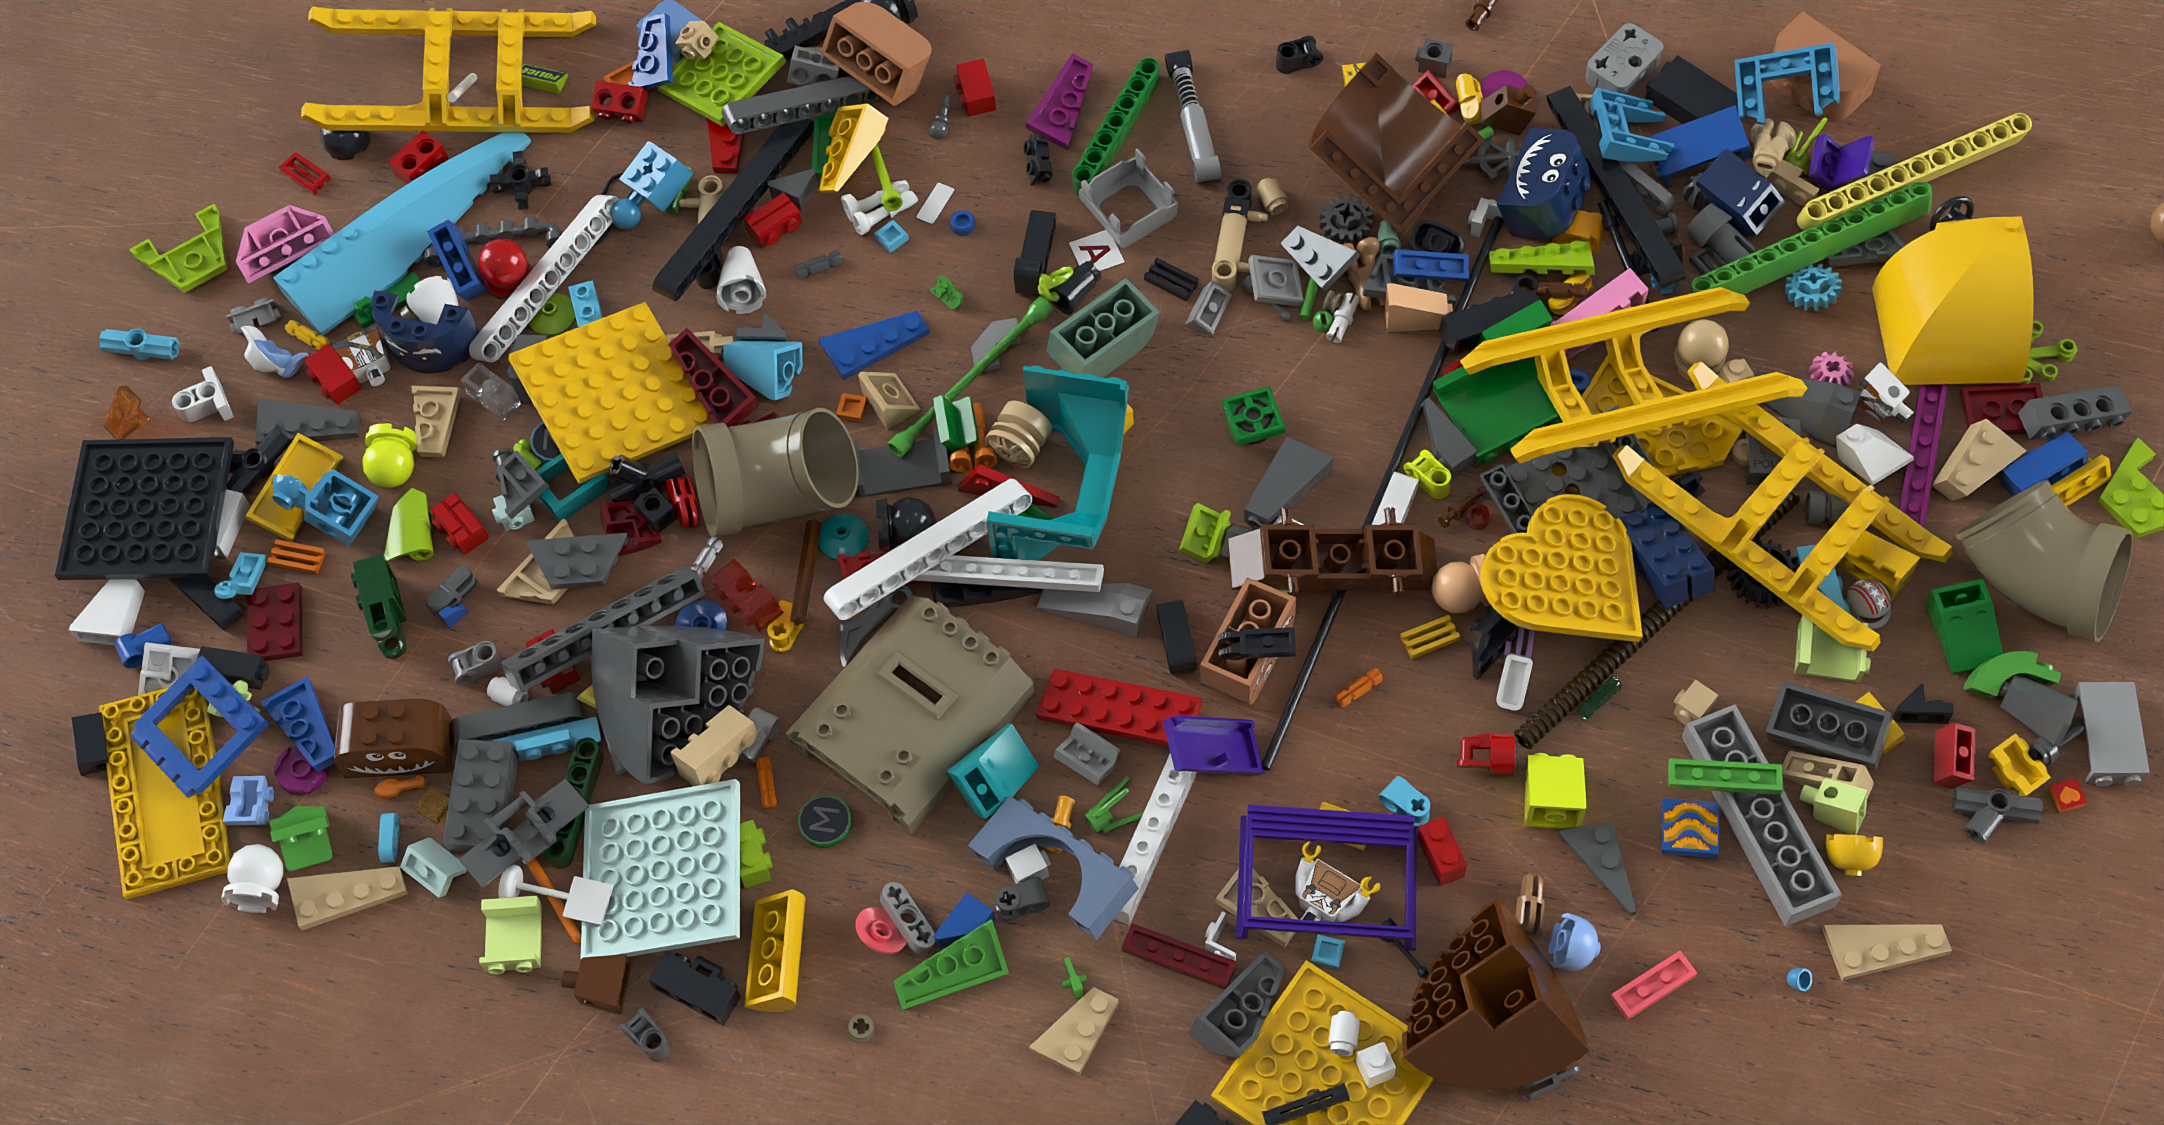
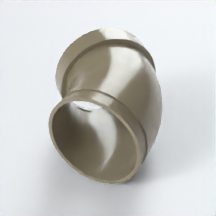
[692,408,859,537]
[1954,480,2133,643]

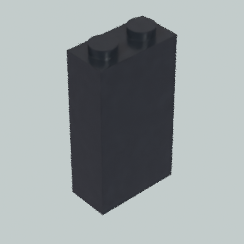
[1645,55,1739,124]

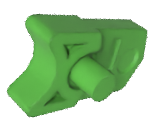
[930,275,964,309]
[1062,957,1087,999]

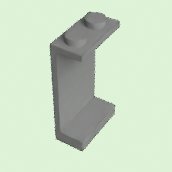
[2072,682,2150,787]

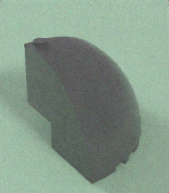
[592,626,765,784]

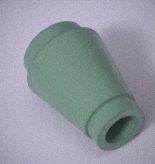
[1377,221,1401,255]

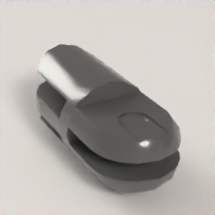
[427,564,479,616]
[1522,1061,1581,1101]

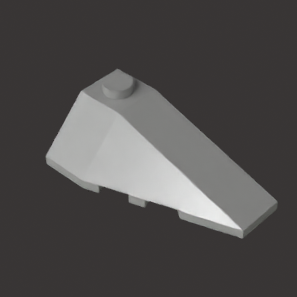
[1037,583,1153,637]

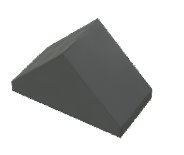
[768,168,819,212]

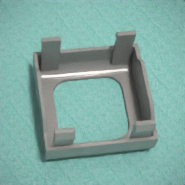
[1079,148,1178,248]

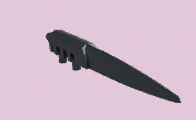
[764,0,860,60]

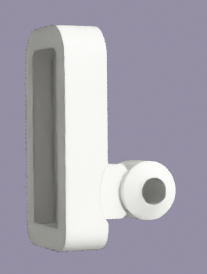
[1496,654,1533,710]

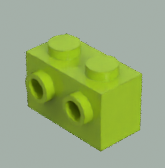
[740,820,773,888]

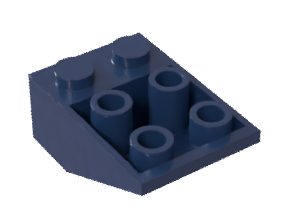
[1696,149,1785,237]

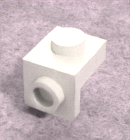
[1468,198,1503,237]

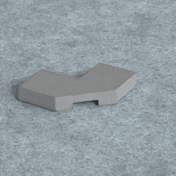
[971,318,1021,371]

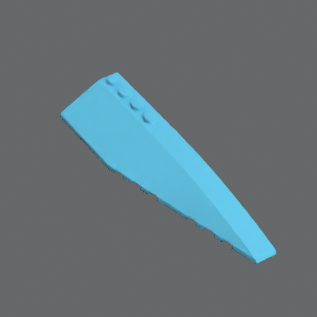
[273,132,531,336]

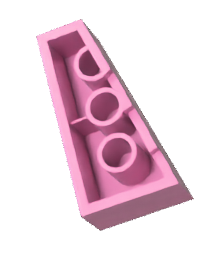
[1551,268,1649,360]

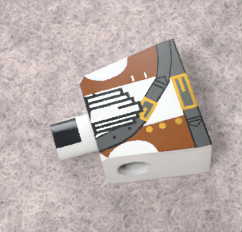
[332,324,391,386]
[1856,362,1914,423]

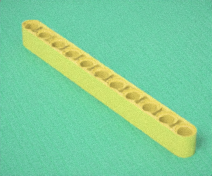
[1797,113,2032,231]

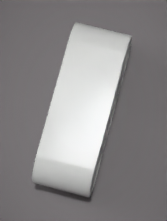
[1372,472,1420,525]

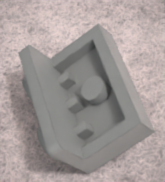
[1053,723,1120,785]

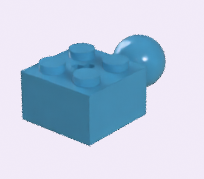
[609,141,693,230]

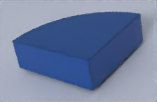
[439,604,469,628]

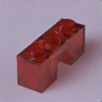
[710,559,784,632]

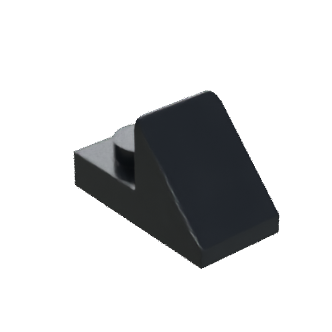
[1892,683,1954,724]

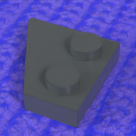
[497,450,549,519]

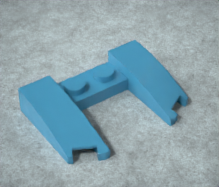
[1734,42,1840,125]
[1589,87,1674,162]

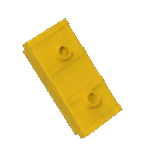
[246,433,344,542]

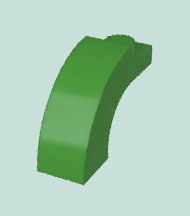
[1963,651,2061,699]

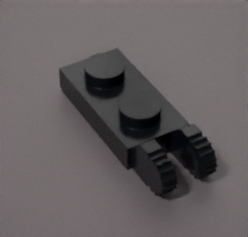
[1218,627,1296,660]

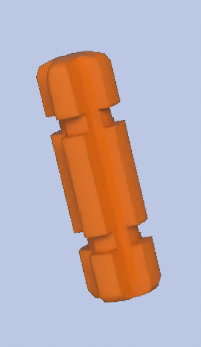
[1335,668,1383,707]
[756,757,777,809]

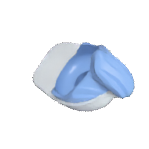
[241,326,309,378]

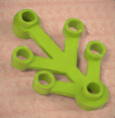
[2018,321,2077,384]

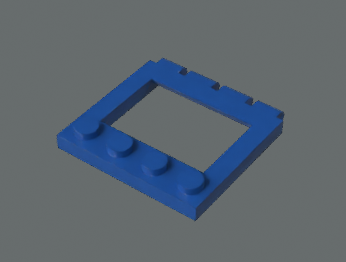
[130,656,270,798]

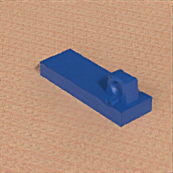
[1393,249,1469,282]

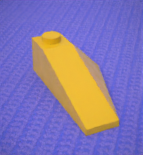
[819,104,888,193]

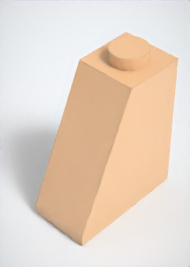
[1385,283,1453,332]

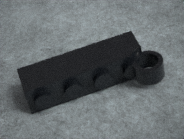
[1438,275,1539,355]

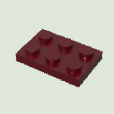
[1960,383,2043,435]
[247,582,302,661]

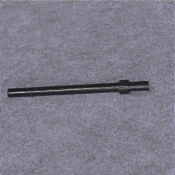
[1597,200,1660,332]

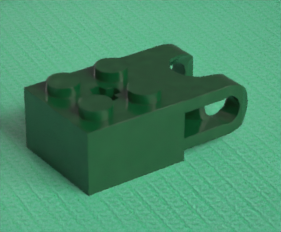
[351,553,407,659]

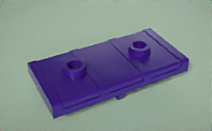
[1163,715,1263,776]

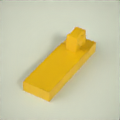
[2050,455,2112,507]

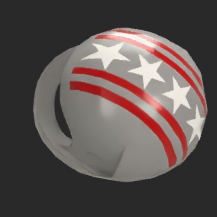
[1846,579,1891,630]

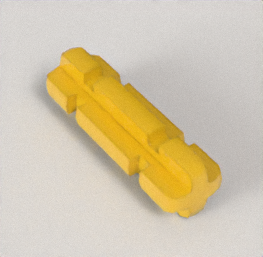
[285,320,330,350]

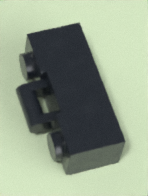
[648,951,741,1026]

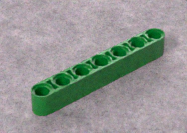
[1072,58,1160,196]

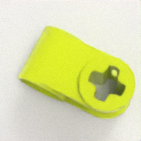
[1403,450,1451,499]

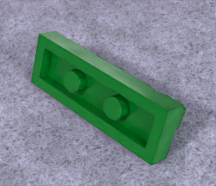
[353,271,421,329]

